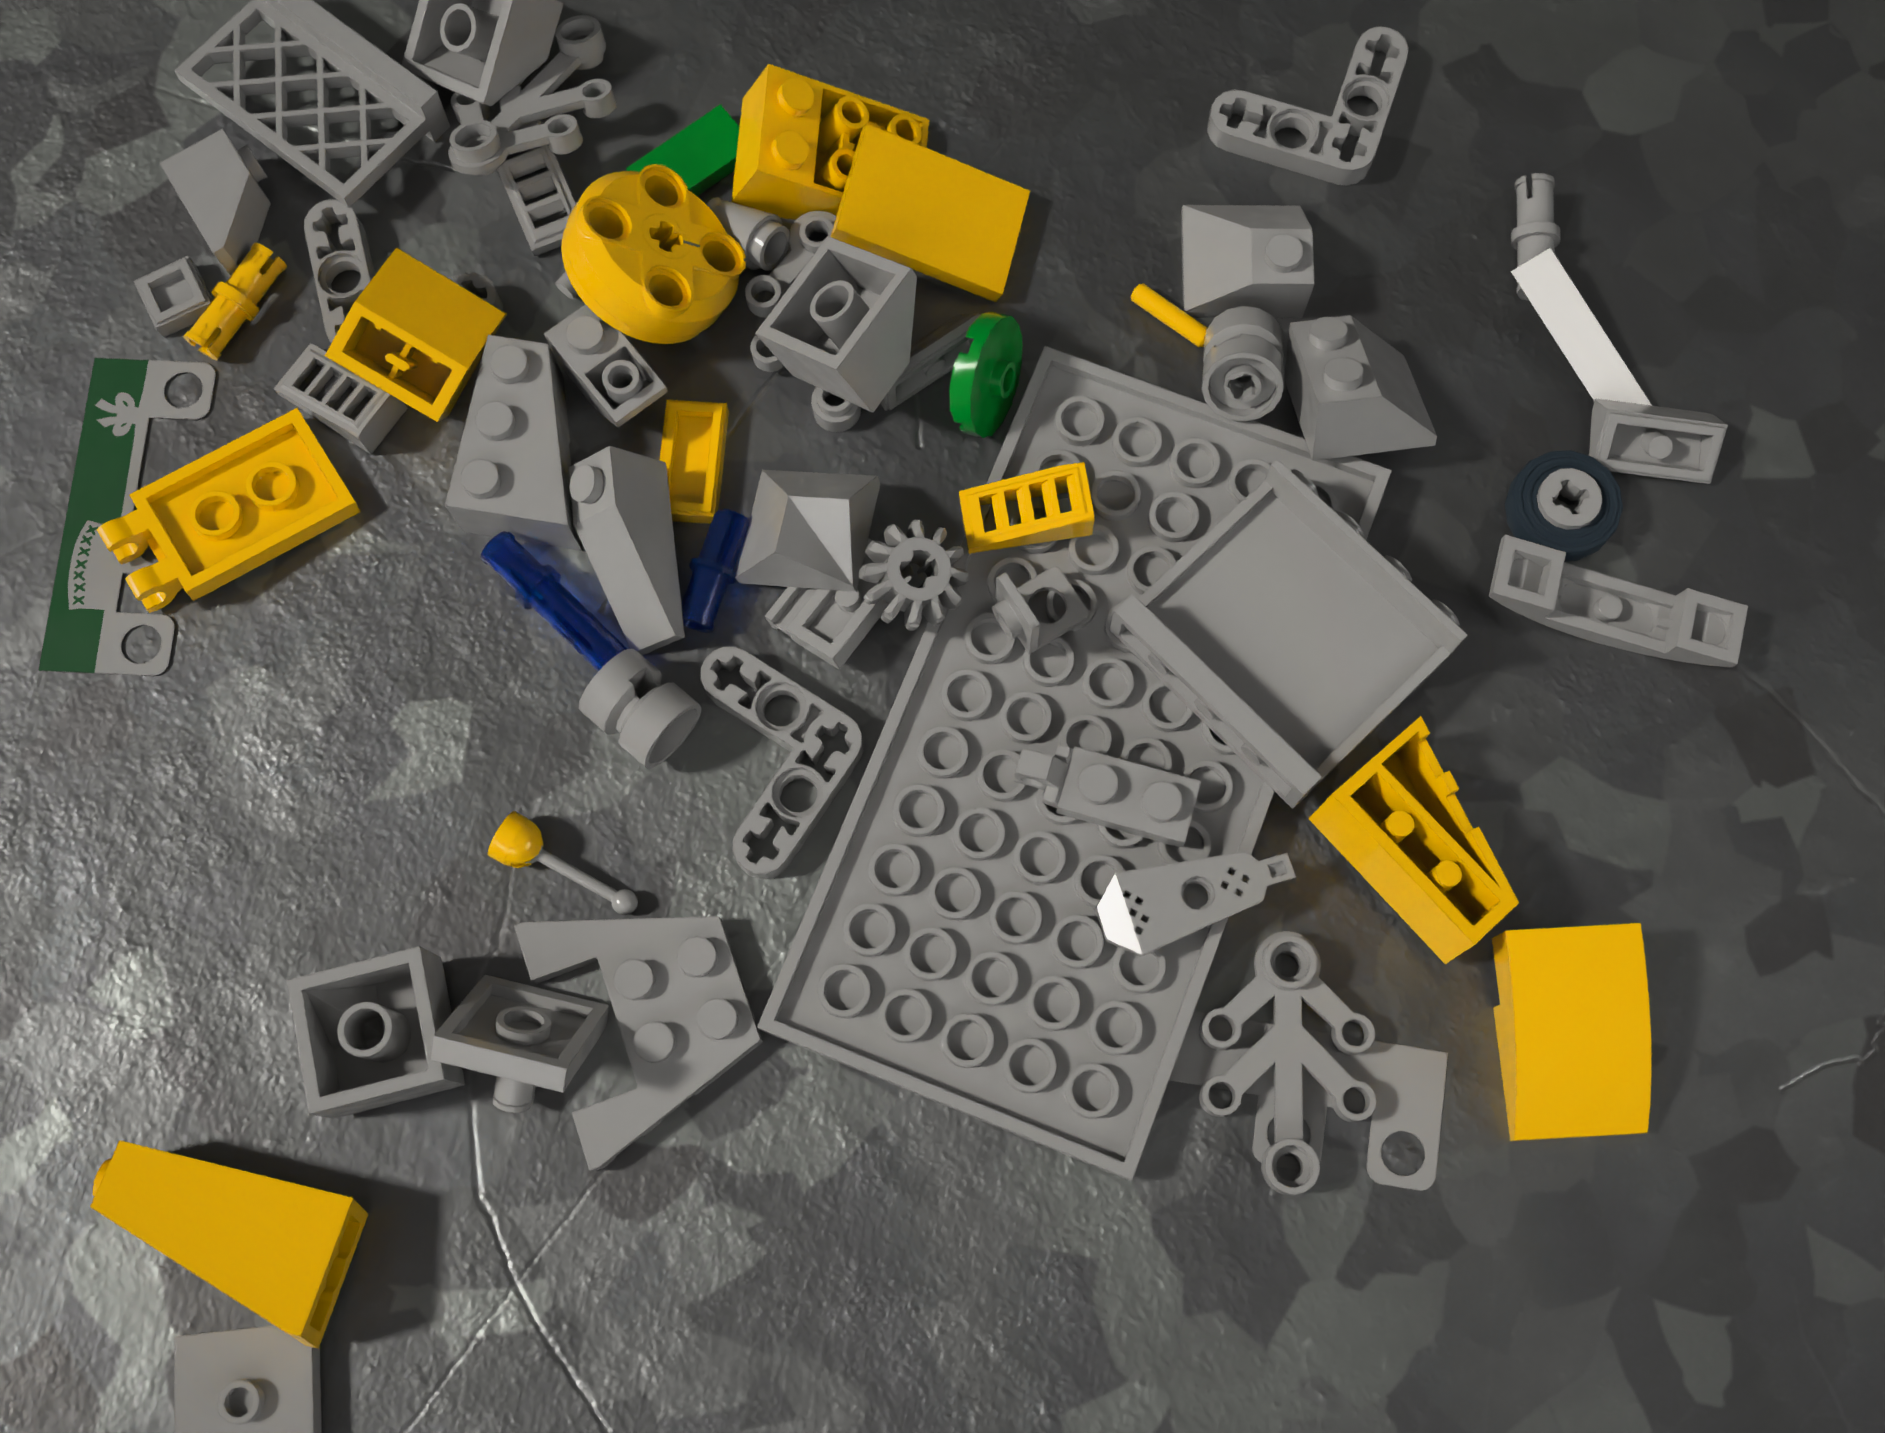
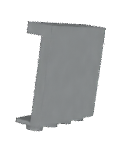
[1109,459,1467,809]

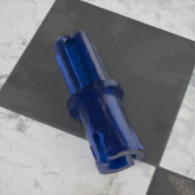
[681,508,749,633]

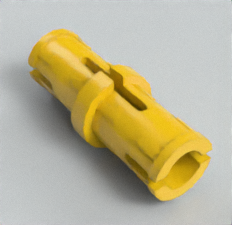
[183,242,287,360]

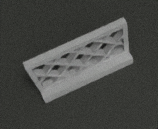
[174,0,450,208]

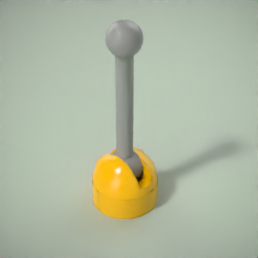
[487,811,638,915]

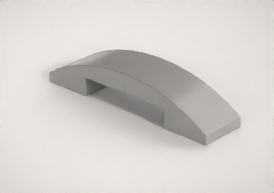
[1489,535,1748,668]

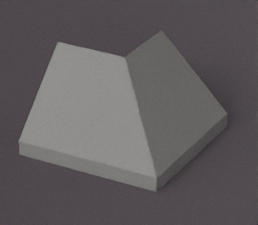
[735,470,881,592]

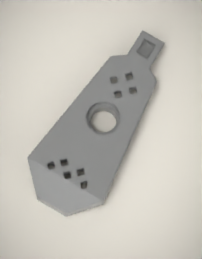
[1096,851,1296,957]

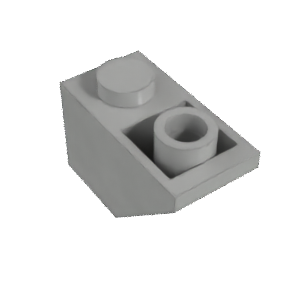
[544,304,668,427]

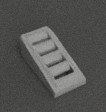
[497,120,576,257]
[274,343,408,454]

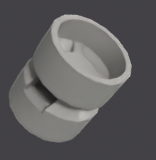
[1202,306,1284,422]
[579,649,702,769]

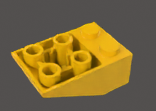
[731,64,929,220]

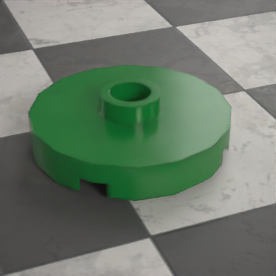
[949,312,1022,438]

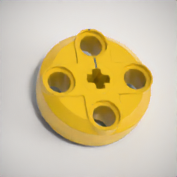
[561,164,746,344]

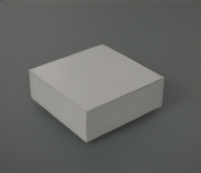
[134,256,212,338]

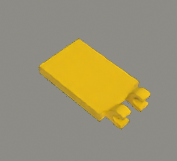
[97,408,361,613]

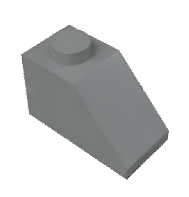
[159,129,271,276]

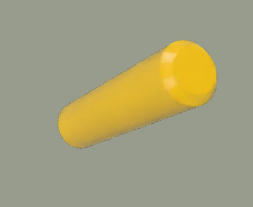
[1131,283,1208,348]

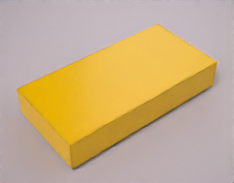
[659,400,729,524]

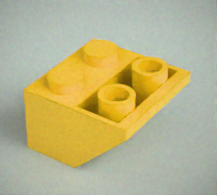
[324,247,507,422]

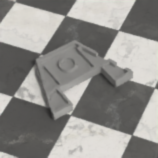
[514,916,763,1171]

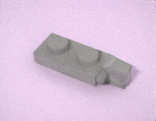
[1014,745,1201,848]

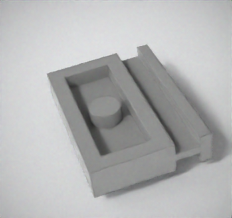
[764,538,914,670]

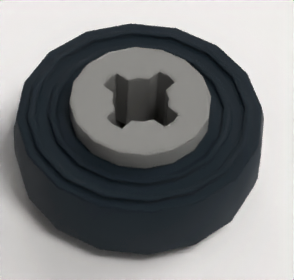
[1505,450,1623,562]

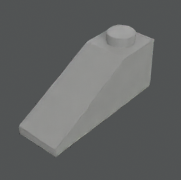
[568,446,685,655]

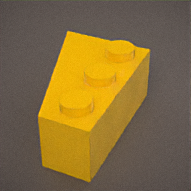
[1308,716,1519,964]

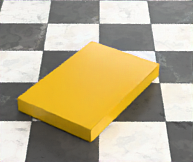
[830,123,1030,302]

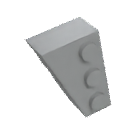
[444,335,582,551]

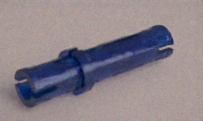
[480,531,628,672]

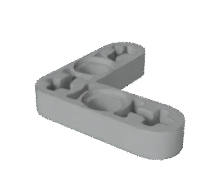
[1207,26,1408,186]
[304,199,503,343]
[701,647,863,879]

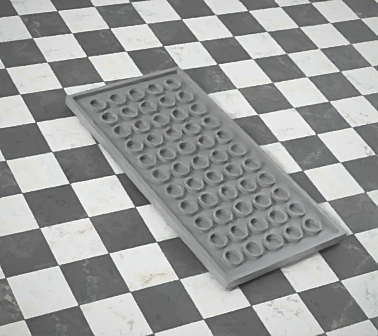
[757,346,1392,1181]

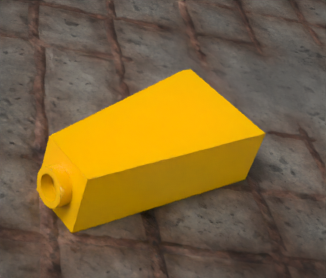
[90,1140,369,1349]

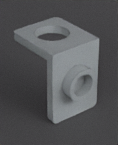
[992,566,1089,655]

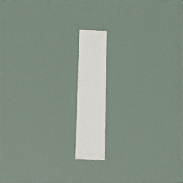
[1511,248,1652,406]

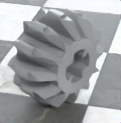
[859,519,969,630]

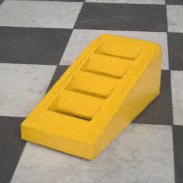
[959,462,1094,554]

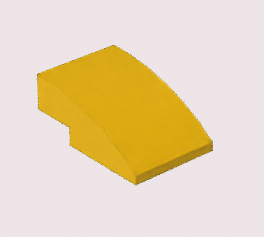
[1492,923,1652,1141]

